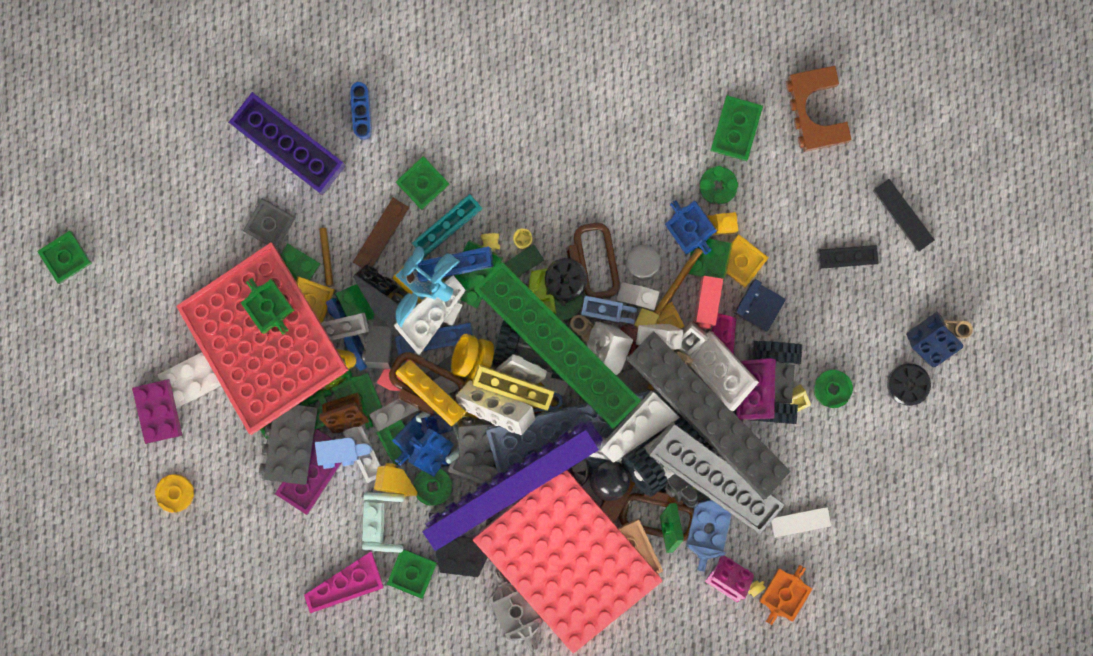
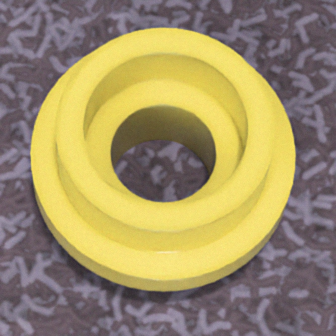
[748,580,766,597]

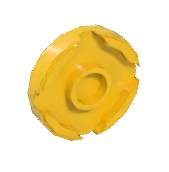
[155,474,194,513]

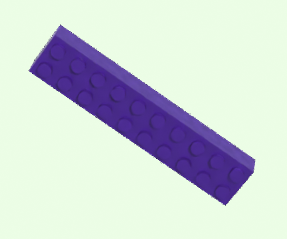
[422,420,603,551]

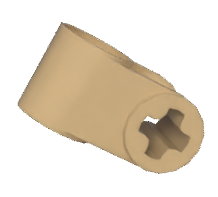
[569,315,594,344]
[944,320,973,339]

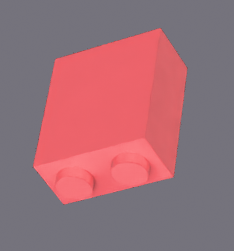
[693,276,723,329]

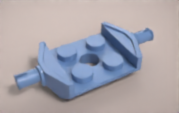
[686,499,732,572]

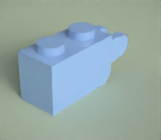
[581,296,637,324]
[315,437,372,469]

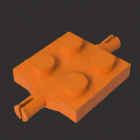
[759,565,812,625]

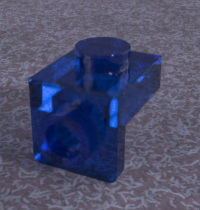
[421,414,454,435]

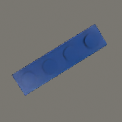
[417,246,494,282]
[326,298,368,371]
[395,323,473,356]

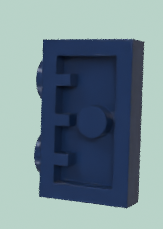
[734,279,786,332]

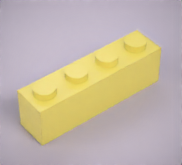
[472,364,554,411]

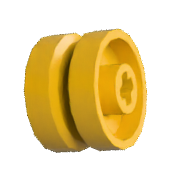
[451,334,494,380]

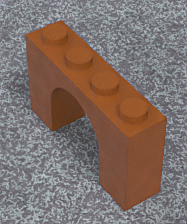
[786,66,852,152]

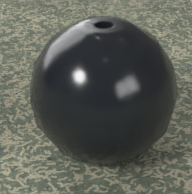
[590,461,630,501]

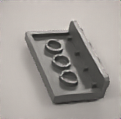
[259,405,317,485]
[457,417,495,466]

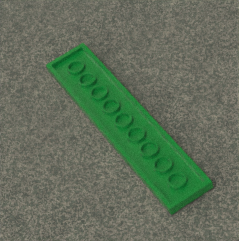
[474,262,641,429]

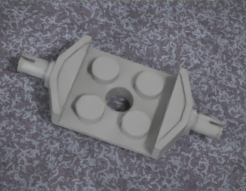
[489,570,543,652]

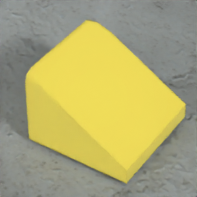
[634,308,659,327]
[789,384,811,411]

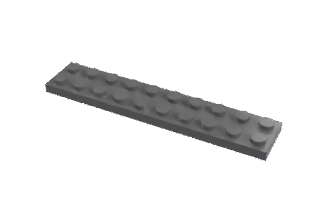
[627,331,791,500]

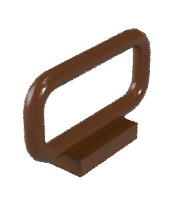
[566,223,620,299]
[389,352,466,416]
[619,489,694,541]

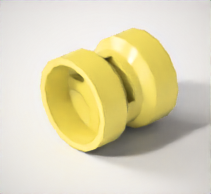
[513,228,532,249]

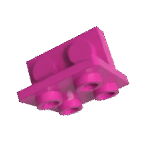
[705,555,754,603]

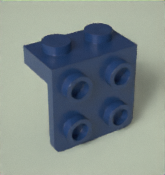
[906,312,964,367]

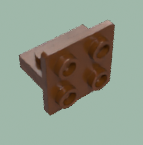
[319,392,369,434]

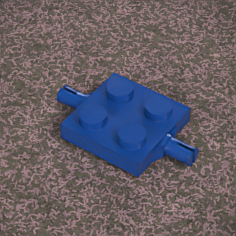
[665,200,717,255]
[392,412,443,466]
[408,428,454,477]

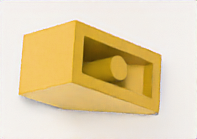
[707,212,738,236]
[374,463,417,496]

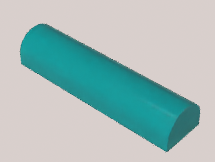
[411,194,483,258]

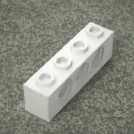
[456,380,535,435]

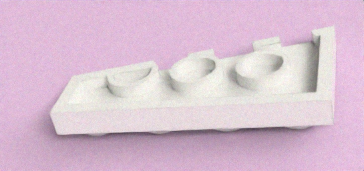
[394,276,466,355]
[599,391,680,463]

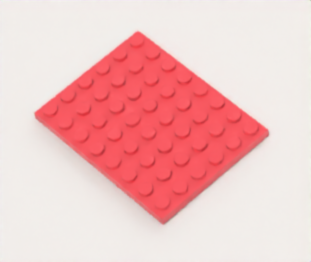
[176,243,348,435]
[473,470,663,653]

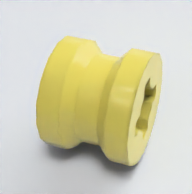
[480,233,500,251]

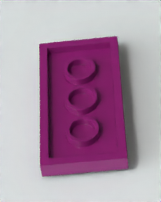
[275,429,342,515]

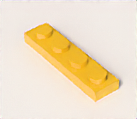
[396,360,466,426]

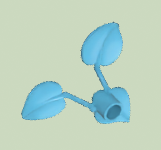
[396,246,460,327]

